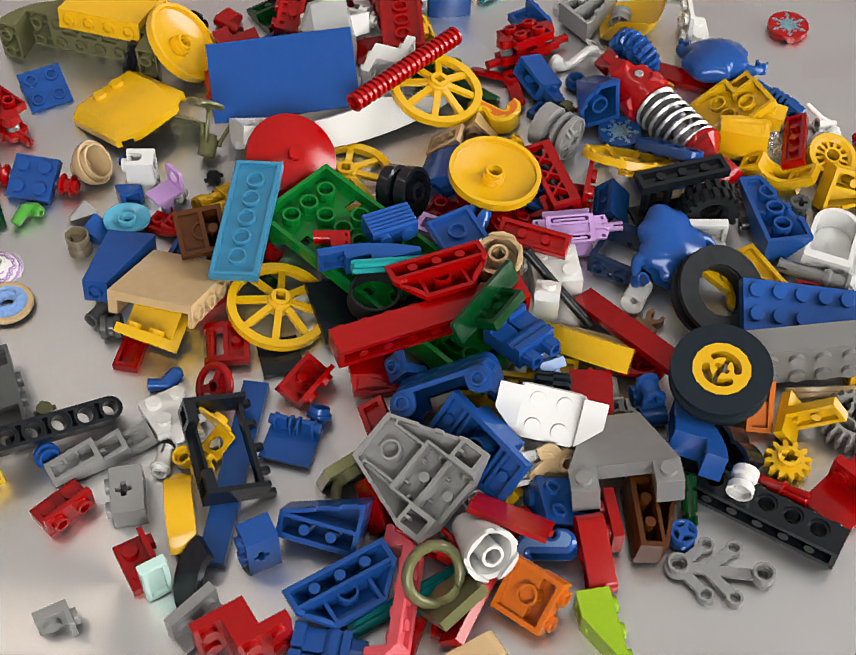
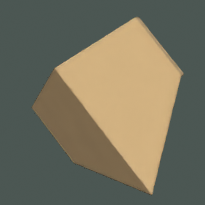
[463,111,498,141]

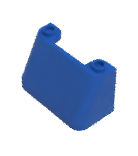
[390,352,505,425]

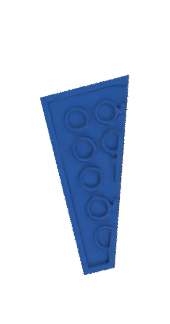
[739,277,856,330]

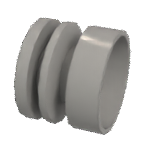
[527,101,585,160]

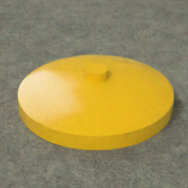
[146,2,216,83]
[448,136,542,212]

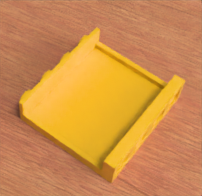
[58,0,169,42]

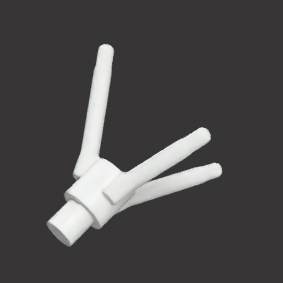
[805,102,837,144]

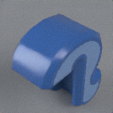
[517,528,578,562]

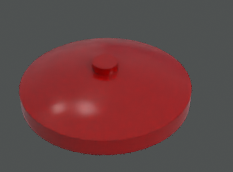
[244,113,336,199]

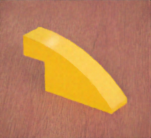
[543,320,636,375]

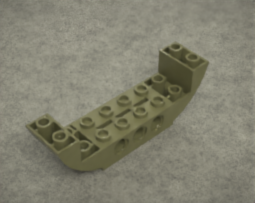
[0,0,162,82]

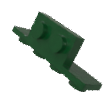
[450,260,525,344]

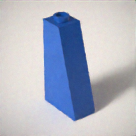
[82,229,157,302]

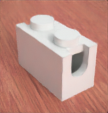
[121,148,161,198]

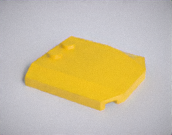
[72,71,186,148]

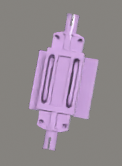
[532,208,623,257]

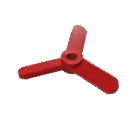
[471,67,526,107]

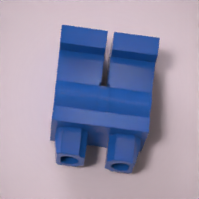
[483,302,560,370]
[288,621,369,655]

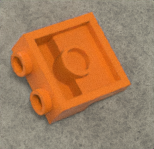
[490,554,572,636]

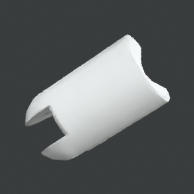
[620,279,653,314]

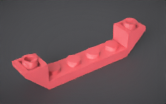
[363,523,425,655]

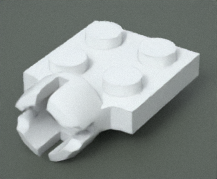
[137,382,207,447]

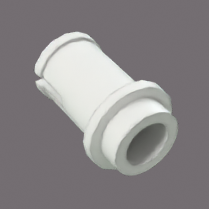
[150,443,175,479]

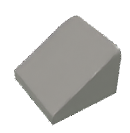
[68,201,98,221]

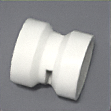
[726,463,760,502]

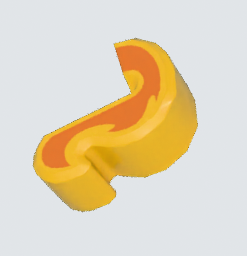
[467,98,521,134]

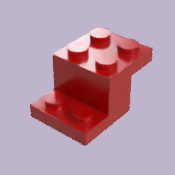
[188,595,293,655]

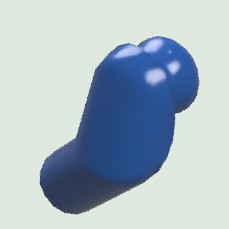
[147,366,184,391]

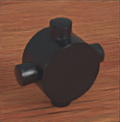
[204,170,224,186]

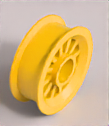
[806,133,856,182]

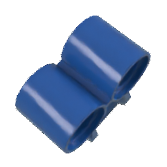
[628,373,668,427]

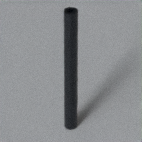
[523,249,595,329]

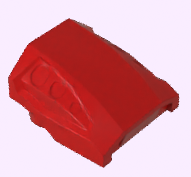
[348,352,399,399]

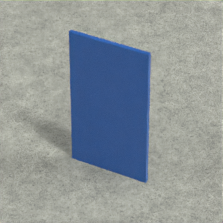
[205,26,358,124]

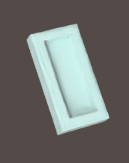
[136,554,173,602]

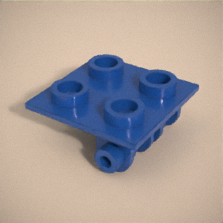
[16,63,74,114]
[258,411,325,469]

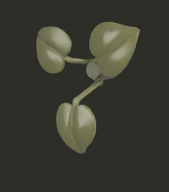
[171,97,230,159]

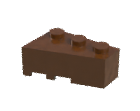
[619,474,677,563]

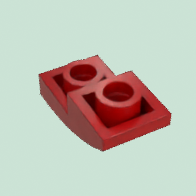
[145,210,177,237]

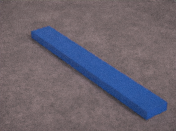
[202,380,270,568]

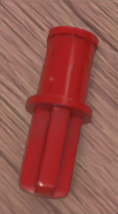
[758,473,811,507]

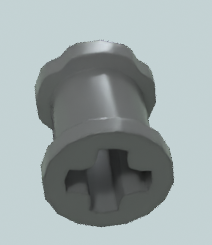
[790,194,811,220]

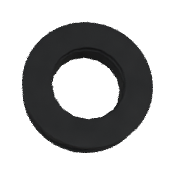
[670,245,761,331]

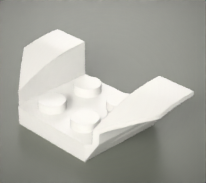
[495,380,609,448]

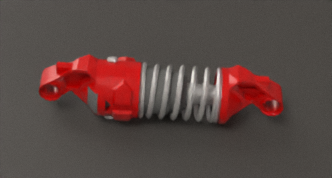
[594,48,744,185]

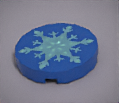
[597,116,642,149]

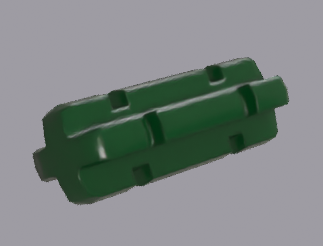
[681,473,698,527]

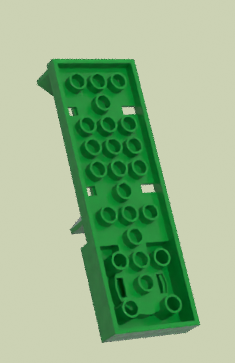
[268,164,514,390]

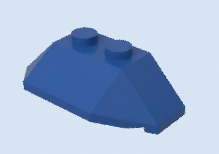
[282,537,397,629]

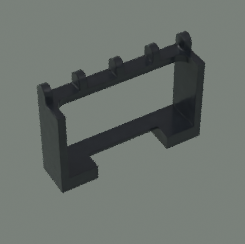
[178,391,277,507]

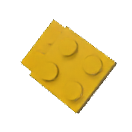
[113,304,197,354]

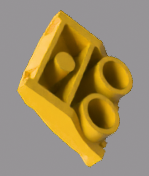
[718,115,770,161]

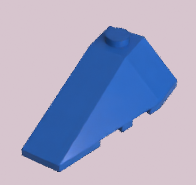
[738,175,814,261]

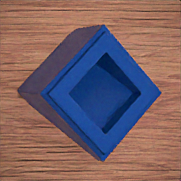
[115,184,145,205]
[84,214,108,245]

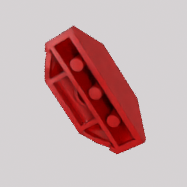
[384,239,488,301]

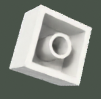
[526,244,584,303]

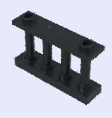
[627,154,731,227]

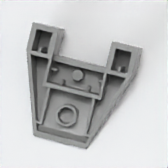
[568,412,685,512]

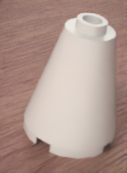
[452,512,519,583]

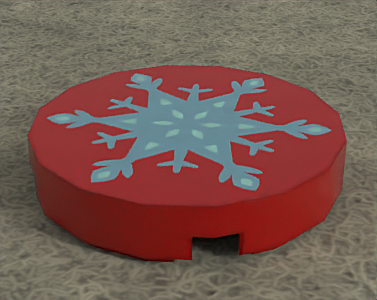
[767,11,809,43]

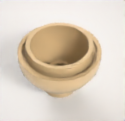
[70,140,113,186]

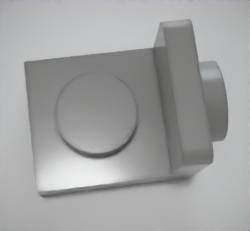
[31,599,81,637]

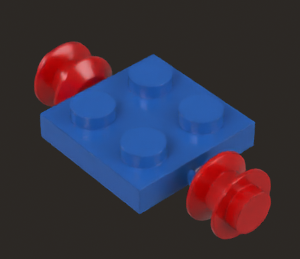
[0,153,81,205]

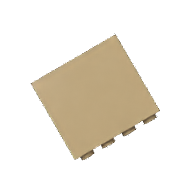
[107,249,233,329]

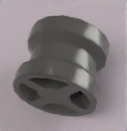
[100,313,124,339]

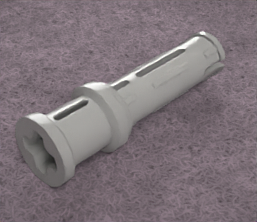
[776,257,853,290]

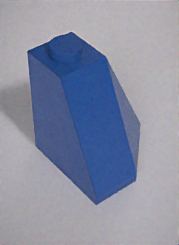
[576,74,620,128]

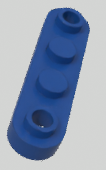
[635,137,704,161]

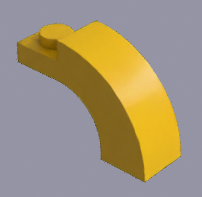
[739,151,821,196]
[163,473,198,555]

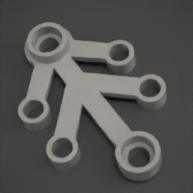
[663,537,776,610]

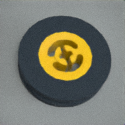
[668,324,774,425]

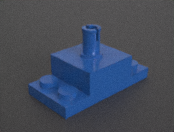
[428,390,532,502]

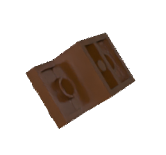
[172,203,223,260]

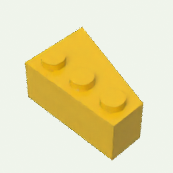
[811,161,856,211]

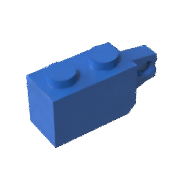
[513,54,565,105]

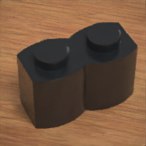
[714,423,765,471]

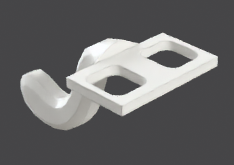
[550,39,605,72]

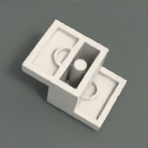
[358,35,415,90]

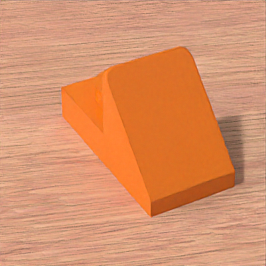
[744,381,776,434]

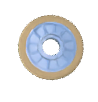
[0,282,34,325]

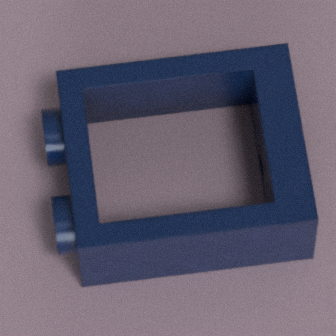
[587,218,642,287]

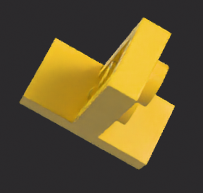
[773,390,848,446]

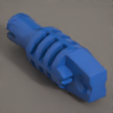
[757,79,806,116]

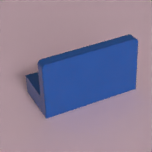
[593,178,630,223]

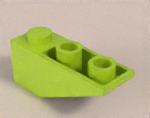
[573,586,633,655]

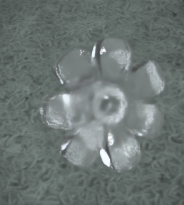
[767,131,782,159]

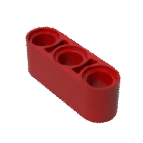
[573,512,618,594]

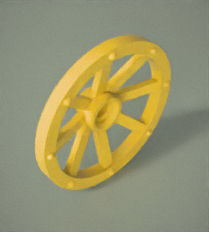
[391,55,482,127]
[334,143,391,212]
[581,144,677,177]
[226,262,322,352]

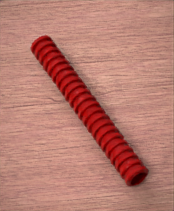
[346,27,462,112]

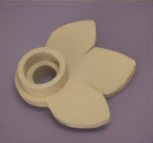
[528,443,574,481]

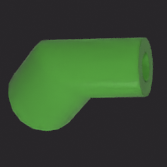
[10,202,45,227]

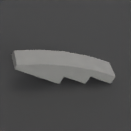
[43,420,159,487]

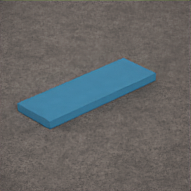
[208,160,284,282]

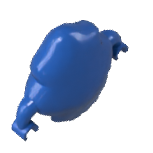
[676,38,769,83]
[630,204,716,290]

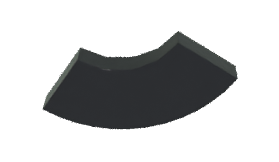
[173,534,214,608]

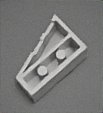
[559,0,618,42]

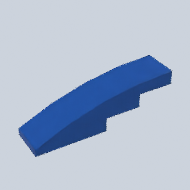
[316,243,421,274]

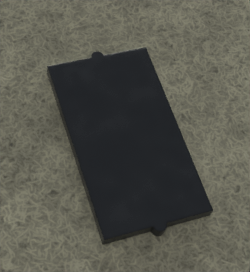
[304,279,359,345]

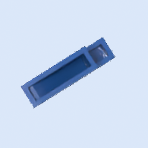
[667,399,729,482]

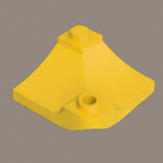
[690,70,778,131]

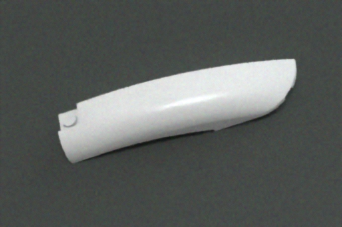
[229,90,448,149]

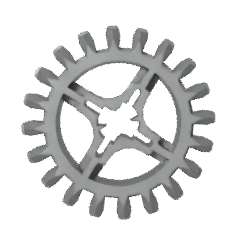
[819,389,856,456]

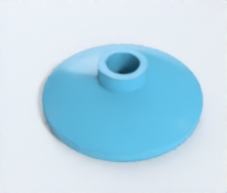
[103,203,151,232]

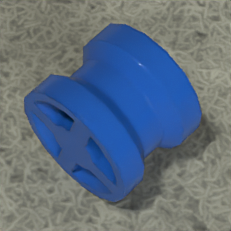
[669,519,698,554]

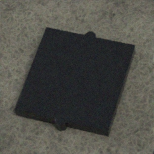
[256,335,302,380]

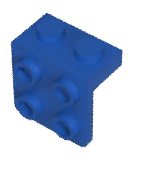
[522,476,594,530]

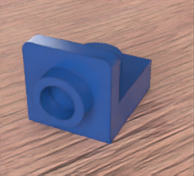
[384,350,427,385]

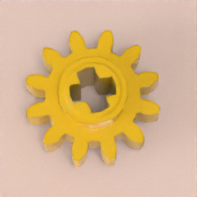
[762,439,812,485]

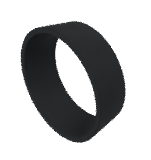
[347,272,402,319]

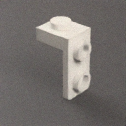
[533,279,562,324]

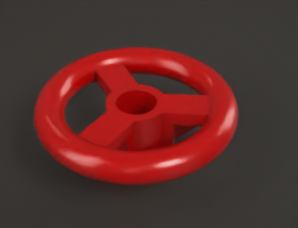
[195,361,234,413]

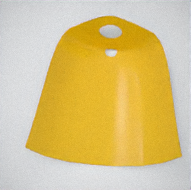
[599,0,667,41]

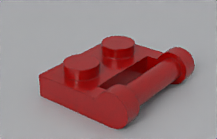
[203,319,250,371]

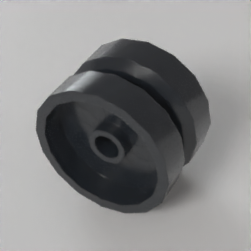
[375,164,431,218]

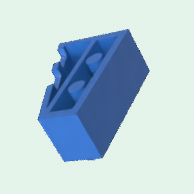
[276,497,374,556]

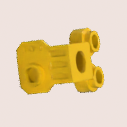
[171,407,236,475]

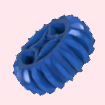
[608,28,661,72]

